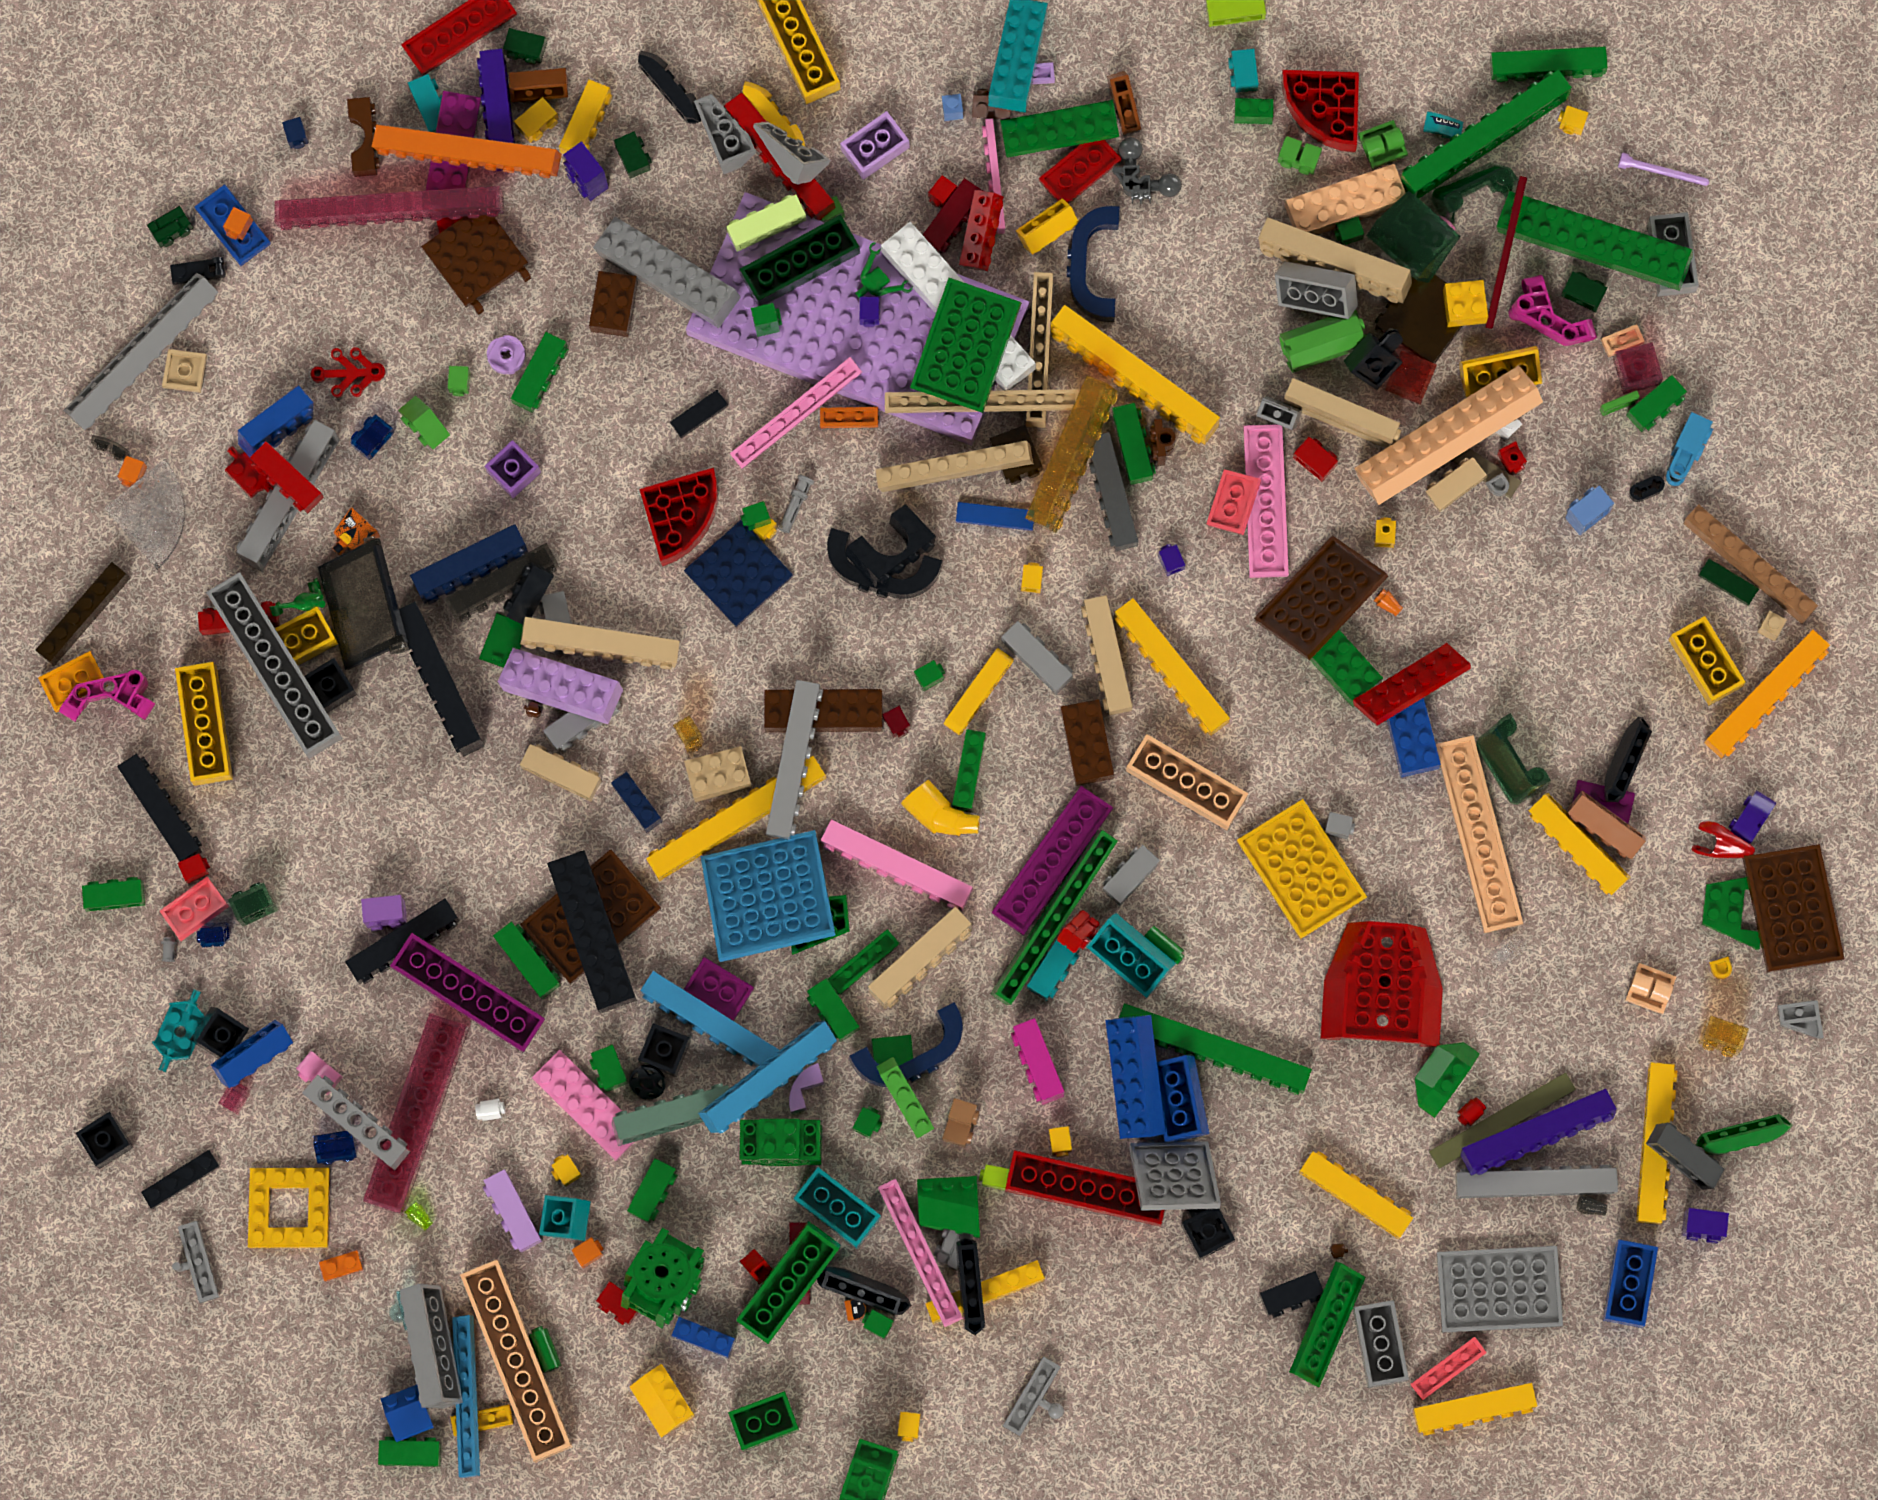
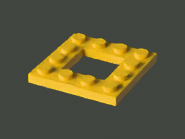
[248,1168,330,1248]

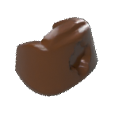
[524,701,541,718]
[1329,1243,1348,1259]

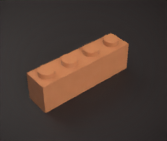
[1568,790,1646,859]

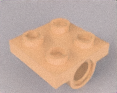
[1625,963,1676,1014]

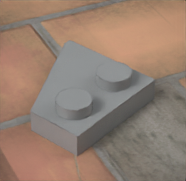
[1777,1000,1824,1039]

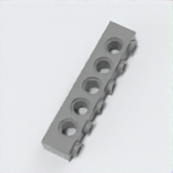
[302,1075,410,1170]

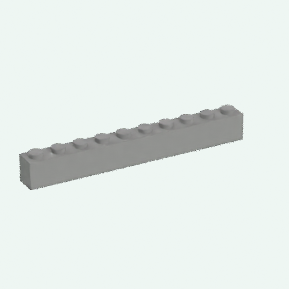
[63,273,218,430]

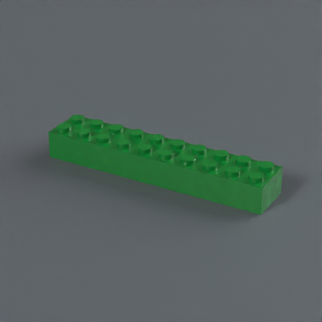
[1401,69,1572,203]
[1496,191,1693,291]

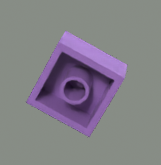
[484,440,541,499]
[361,895,407,931]

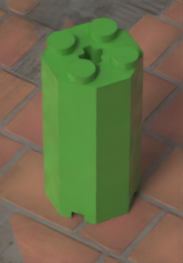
[1279,309,1366,373]

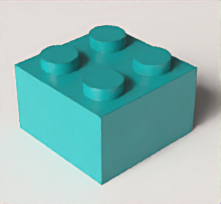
[539,1195,591,1241]

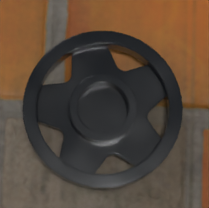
[629,1065,666,1100]

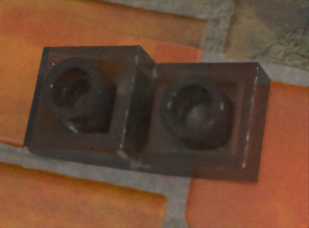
[91,435,131,461]

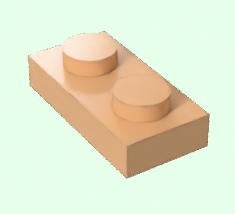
[1601,324,1645,357]

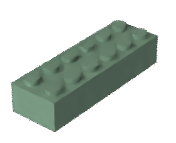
[611,1083,729,1146]

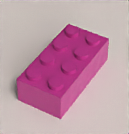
[1011,1018,1064,1105]

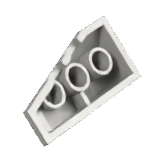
[694,94,756,174]
[753,121,831,184]

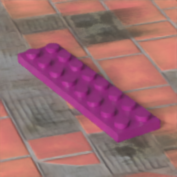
[991,786,1113,936]

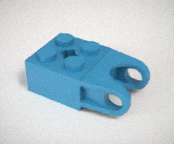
[1666,412,1713,486]

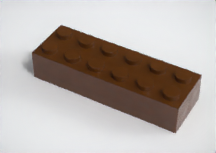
[764,689,883,733]

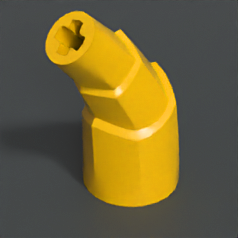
[901,780,980,836]

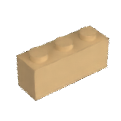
[1426,457,1487,512]

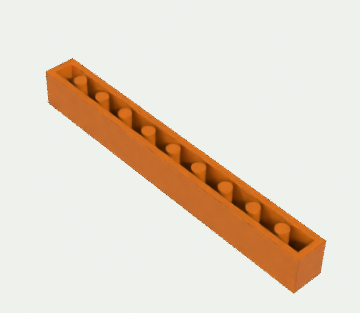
[372,125,562,178]

